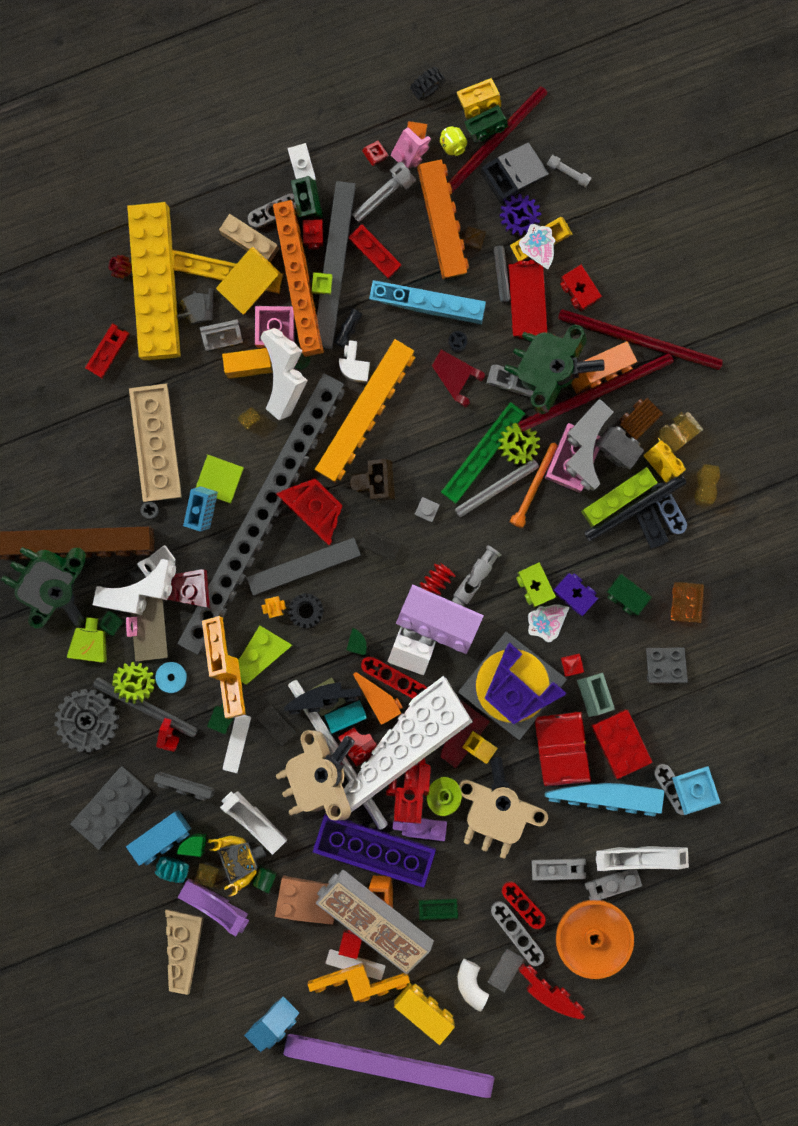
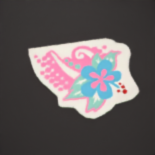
[519,224,556,269]
[528,605,569,642]

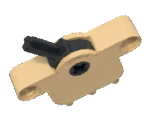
[276,730,355,820]
[458,757,548,859]

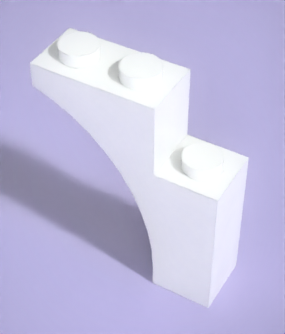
[261,328,308,420]
[93,559,176,615]
[220,791,287,855]
[596,846,689,871]

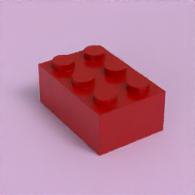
[591,709,653,779]

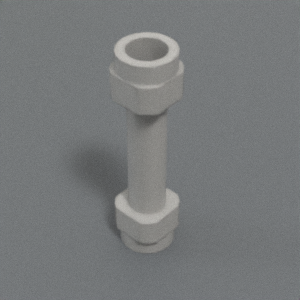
[547,155,591,188]

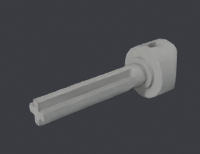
[352,162,416,222]

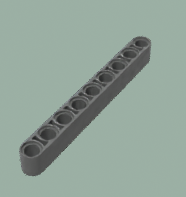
[317,181,356,350]

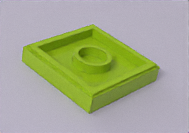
[196,455,244,504]

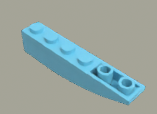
[369,280,486,324]
[545,783,665,816]

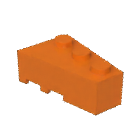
[571,341,637,394]

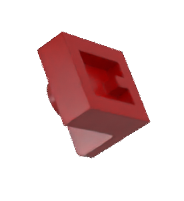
[156,718,180,752]

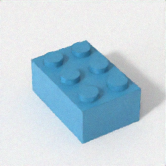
[126,809,192,866]

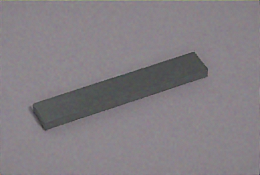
[246,538,361,596]

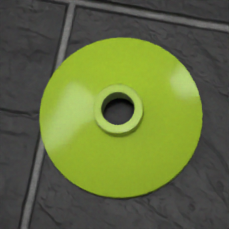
[427,777,462,816]

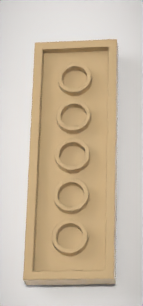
[129,384,182,502]

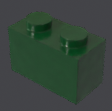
[291,176,323,221]
[605,574,652,616]

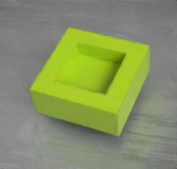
[312,273,333,295]

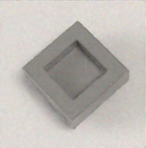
[415,497,440,522]

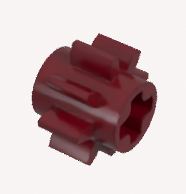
[108,255,132,279]

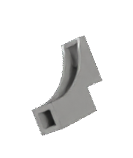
[565,399,613,491]

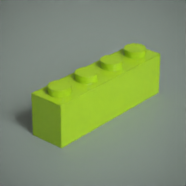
[581,467,657,527]

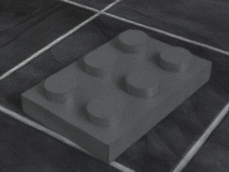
[154,772,215,801]

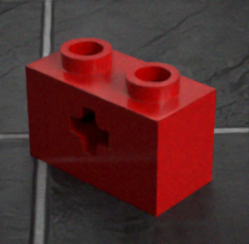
[560,265,602,312]

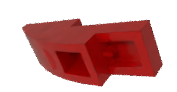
[518,963,585,1019]

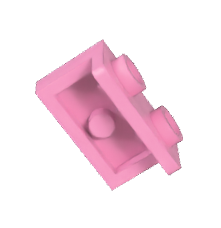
[391,128,431,169]

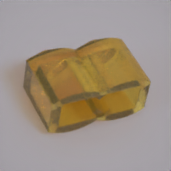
[657,412,703,454]
[694,464,720,506]

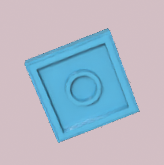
[672,766,721,815]

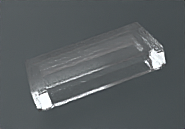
[488,948,524,993]

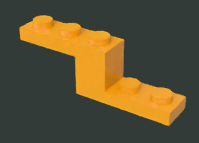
[202,616,246,719]
[308,962,410,1002]

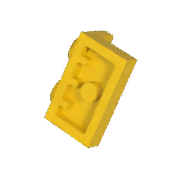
[456,78,502,120]
[643,440,686,483]

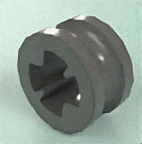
[141,501,159,519]

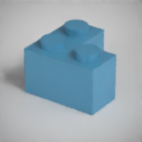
[244,996,299,1052]

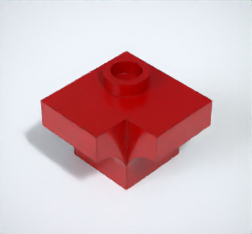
[338,727,377,766]

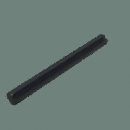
[584,475,687,541]

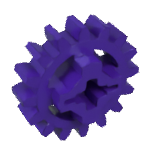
[499,194,541,237]

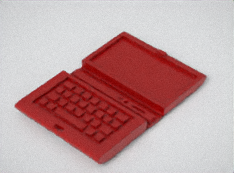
[535,712,591,786]

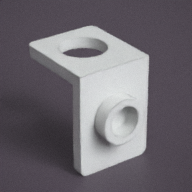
[137,545,175,577]

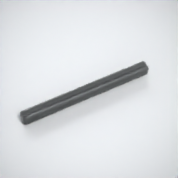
[93,678,198,737]

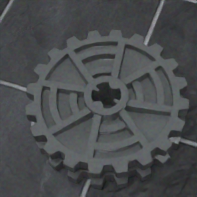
[54,689,119,752]

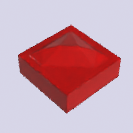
[362,140,389,166]
[561,654,584,677]

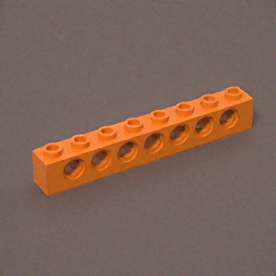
[273,200,324,357]

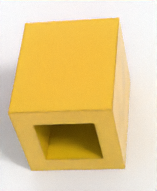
[463,731,498,764]

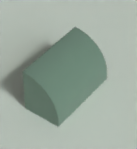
[577,673,615,717]

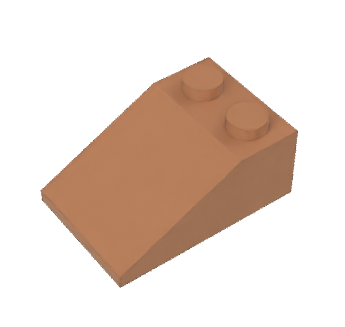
[275,876,334,924]

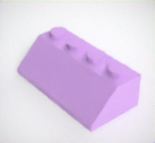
[396,584,484,654]

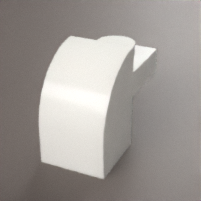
[339,340,370,384]

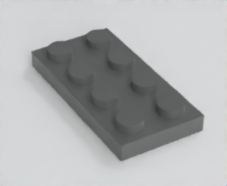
[70,766,151,850]

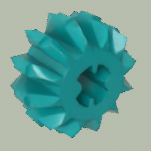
[155,856,189,883]

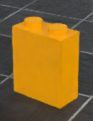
[222,348,273,379]

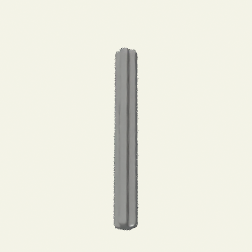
[455,459,539,517]

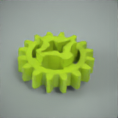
[498,423,540,464]
[112,662,155,704]

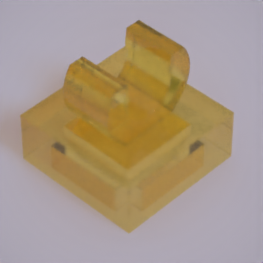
[194,863,219,888]

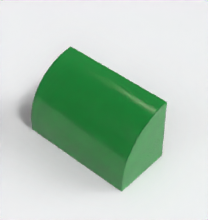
[177,833,207,857]

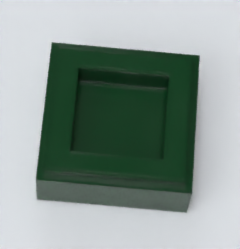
[98,610,125,637]

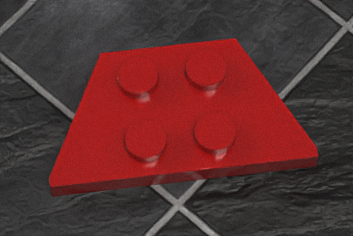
[276,479,342,545]

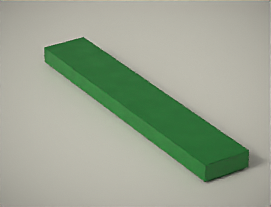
[441,402,526,504]

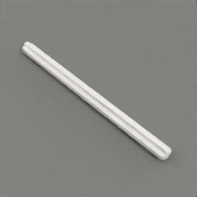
[288,680,388,830]

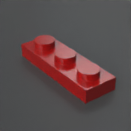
[348,225,402,279]

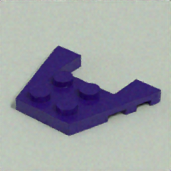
[484,642,566,724]

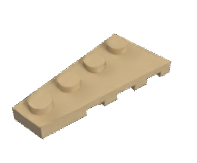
[165,909,204,995]

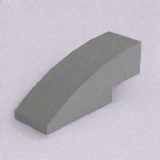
[486,365,534,397]

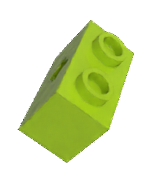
[516,562,556,607]

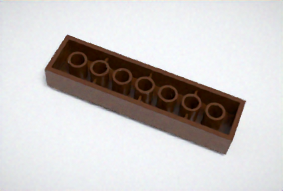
[0,526,155,561]

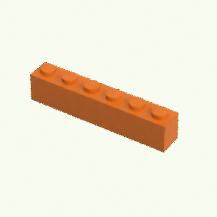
[417,159,469,279]

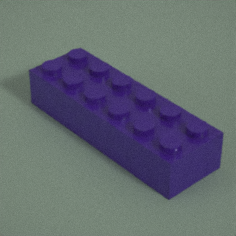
[313,813,436,888]

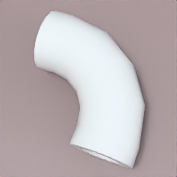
[457,959,489,1012]

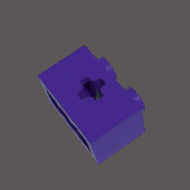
[553,573,598,616]

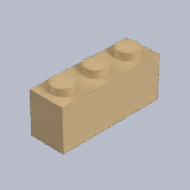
[219,214,279,263]

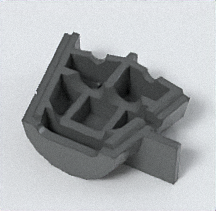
[177,288,214,325]

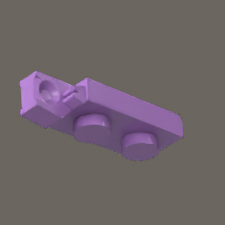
[392,818,447,841]

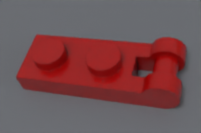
[85,323,130,379]

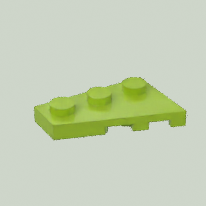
[238,626,293,685]

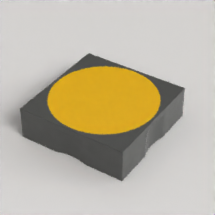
[458,632,567,740]

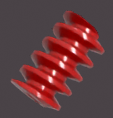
[419,563,456,596]

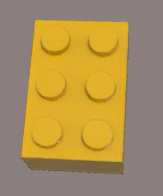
[394,983,455,1045]

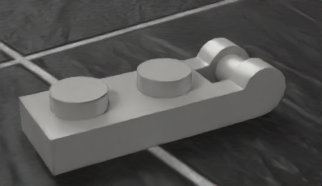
[532,858,586,880]
[585,869,642,900]

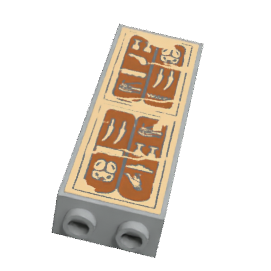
[316,870,434,974]

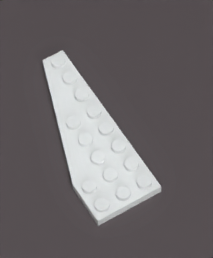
[344,676,473,812]

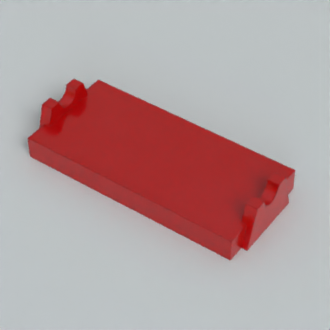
[508,260,547,339]

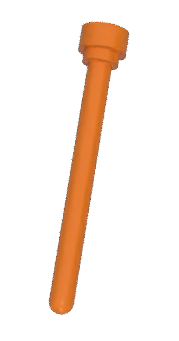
[509,443,557,528]

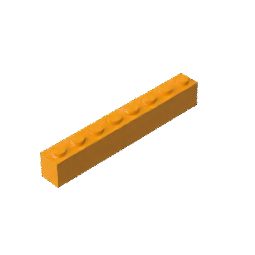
[315,339,416,483]

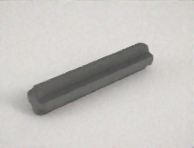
[494,246,510,302]

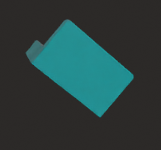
[324,700,367,733]

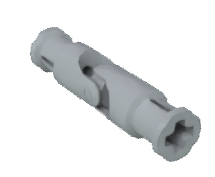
[452,545,502,607]

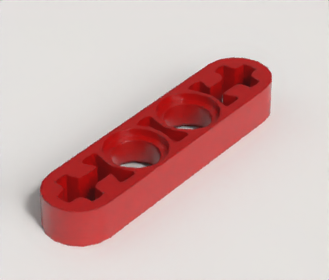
[361,656,427,699]

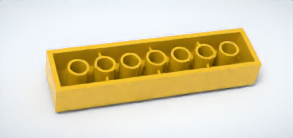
[127,202,181,361]

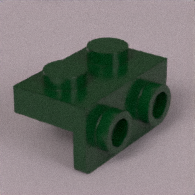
[464,105,509,144]

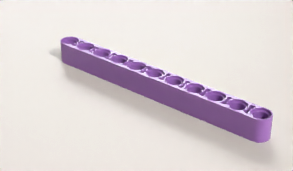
[283,1034,495,1098]

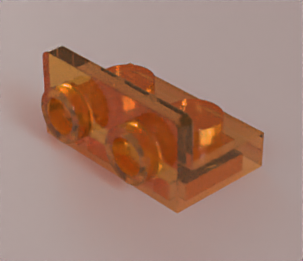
[671,582,704,623]

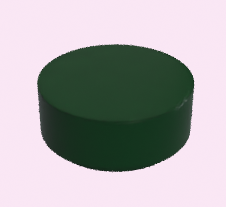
[294,353,310,370]

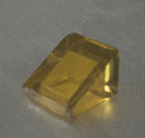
[238,407,260,429]

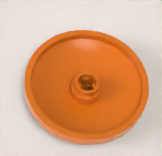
[556,900,634,979]

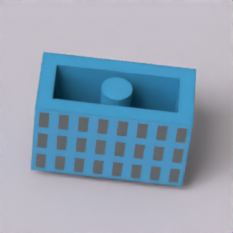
[183,486,218,532]

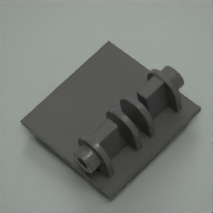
[646,648,688,684]

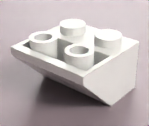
[388,626,436,675]

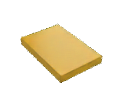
[216,247,280,315]

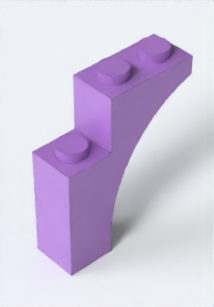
[178,879,249,936]

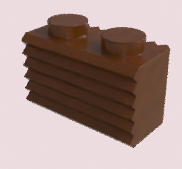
[618,398,663,440]

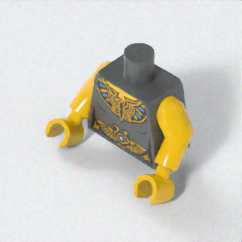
[208,835,266,897]

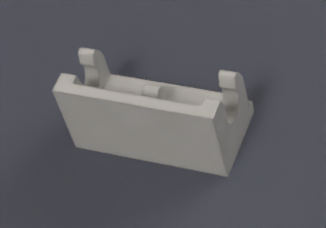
[200,320,243,351]

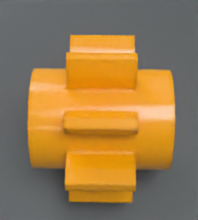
[261,596,286,618]

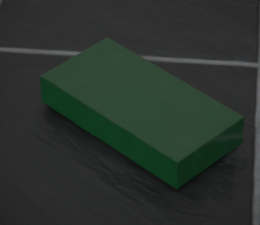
[419,898,458,920]

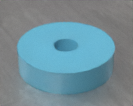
[156,662,187,693]

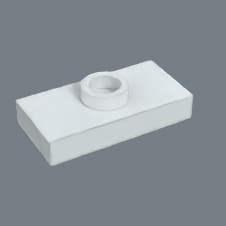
[288,143,316,181]

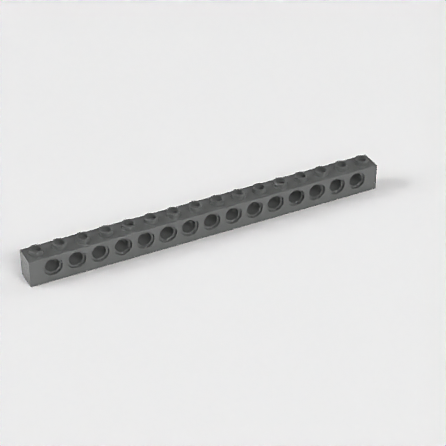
[177,373,346,655]

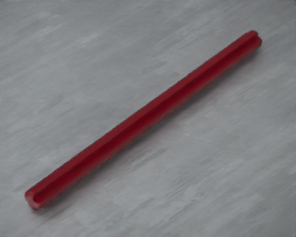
[425,86,547,208]
[558,309,723,370]
[518,354,674,432]

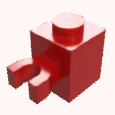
[303,220,323,250]

